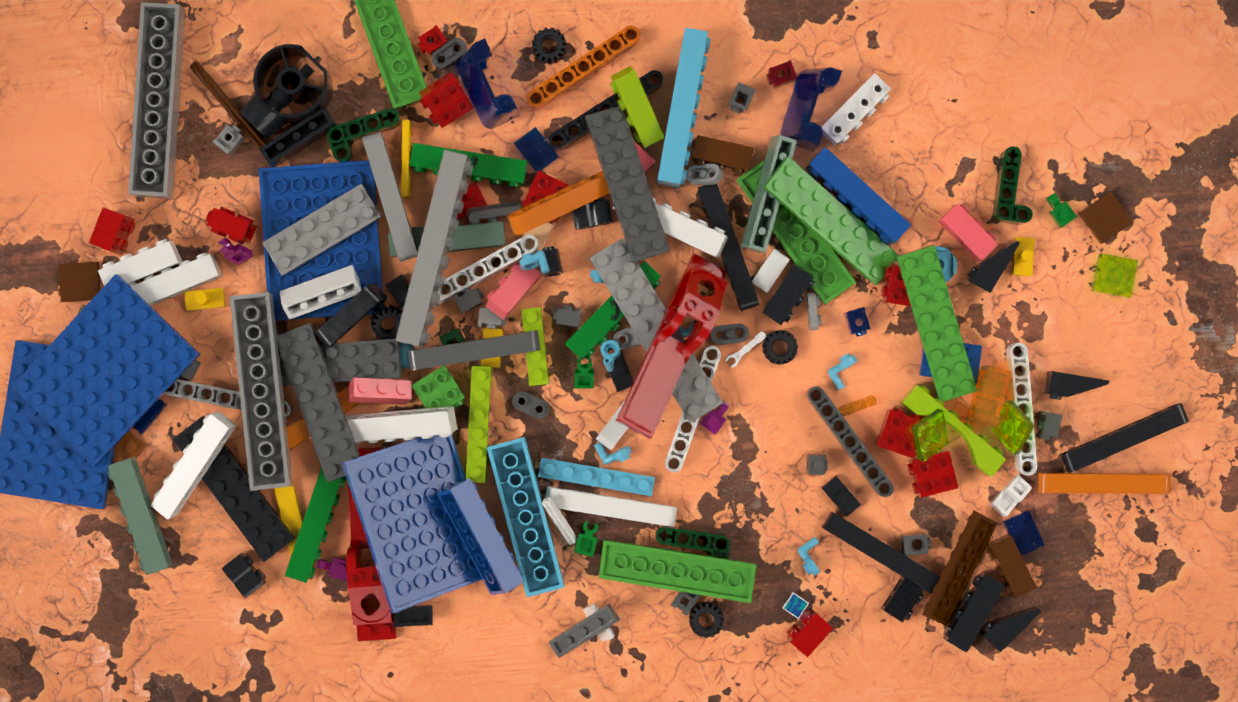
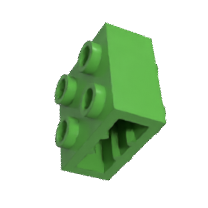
[411,365,466,409]

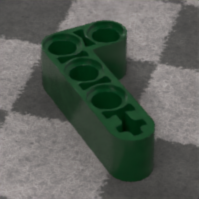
[327,108,402,162]
[992,146,1033,225]
[655,526,730,559]

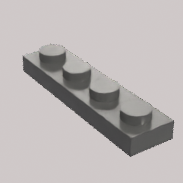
[548,603,620,658]

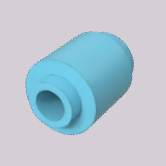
[400,342,415,369]

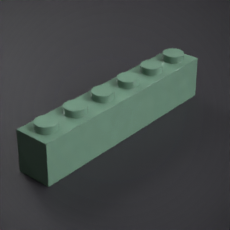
[741,135,797,253]
[388,219,506,258]
[107,456,173,575]

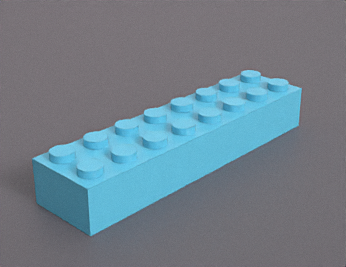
[657,27,711,188]
[487,437,565,597]

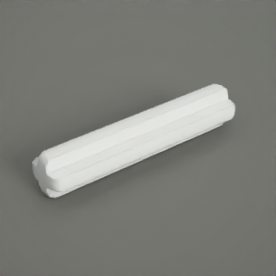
[542,497,577,545]

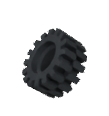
[532,27,567,64]
[370,304,403,340]
[762,330,798,365]
[689,602,724,638]

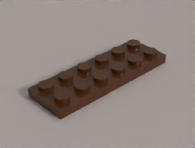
[922,510,998,626]

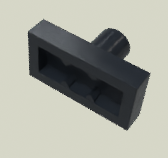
[386,274,409,311]
[610,350,633,392]
[821,475,861,517]
[393,605,433,627]

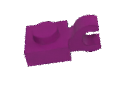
[219,238,253,266]
[700,401,730,435]
[317,557,347,581]

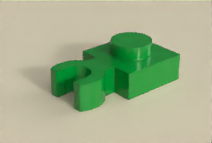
[574,358,594,389]
[574,521,598,557]

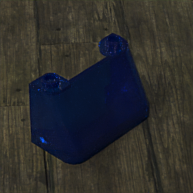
[456,38,520,129]
[780,67,842,151]

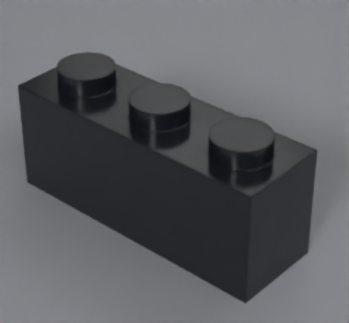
[762,263,815,325]

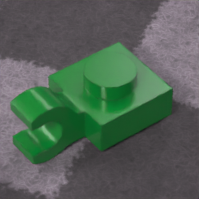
[1046,193,1077,228]

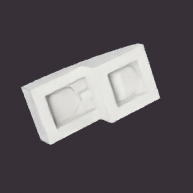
[752,248,790,293]
[990,475,1032,517]

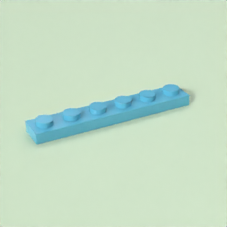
[538,458,655,496]

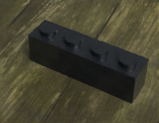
[259,107,337,167]
[943,572,1005,653]

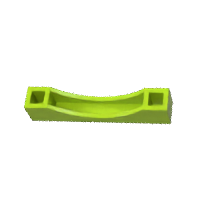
[466,366,493,483]
[900,384,1006,477]

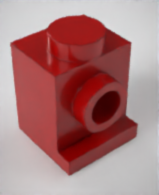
[417,24,448,56]

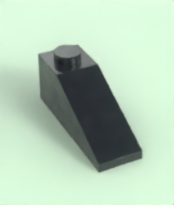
[968,240,1020,293]
[1044,371,1110,400]
[980,607,1041,653]

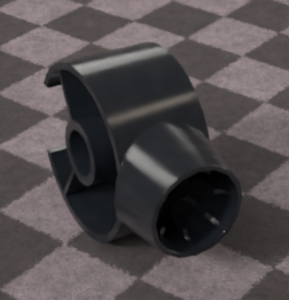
[239,44,333,139]

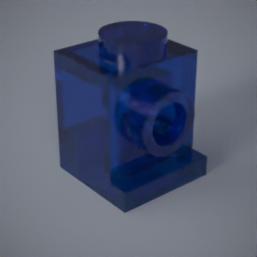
[844,307,871,337]

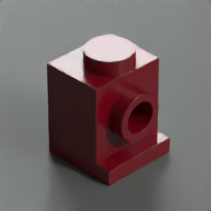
[766,60,797,89]

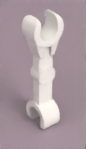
[725,331,767,367]

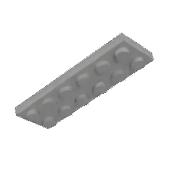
[263,184,382,276]

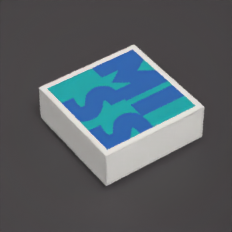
[782,592,809,619]

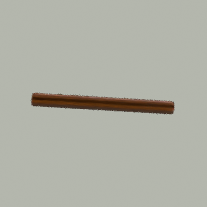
[190,61,267,152]

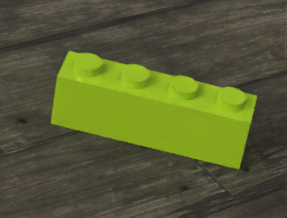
[609,66,665,148]
[521,307,549,386]

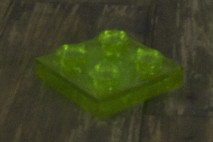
[1091,253,1138,298]
[991,400,1035,455]
[912,409,949,462]

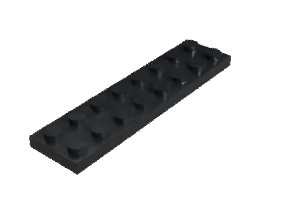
[173,416,295,562]

